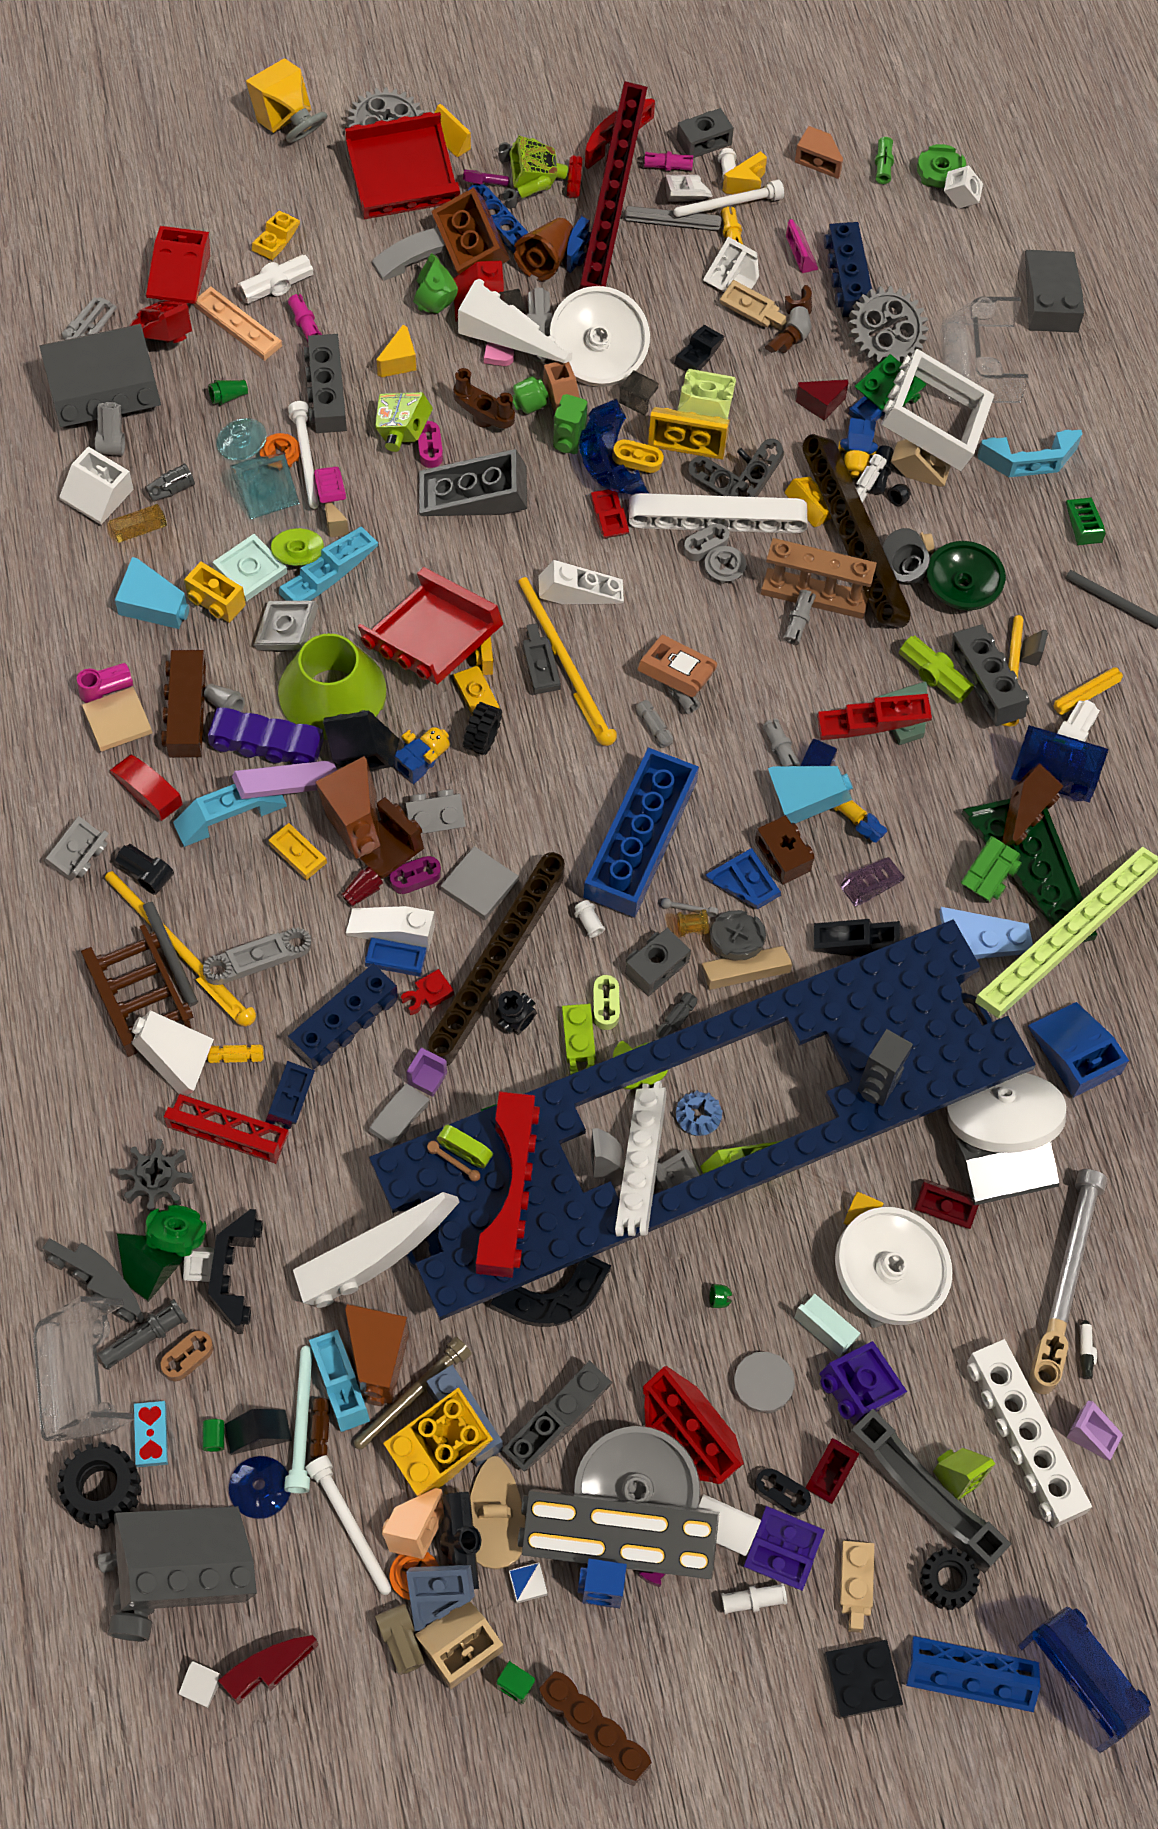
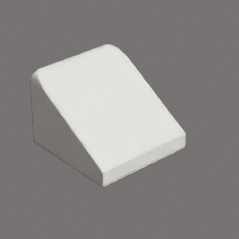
[183,1247,214,1282]
[179,1661,222,1708]

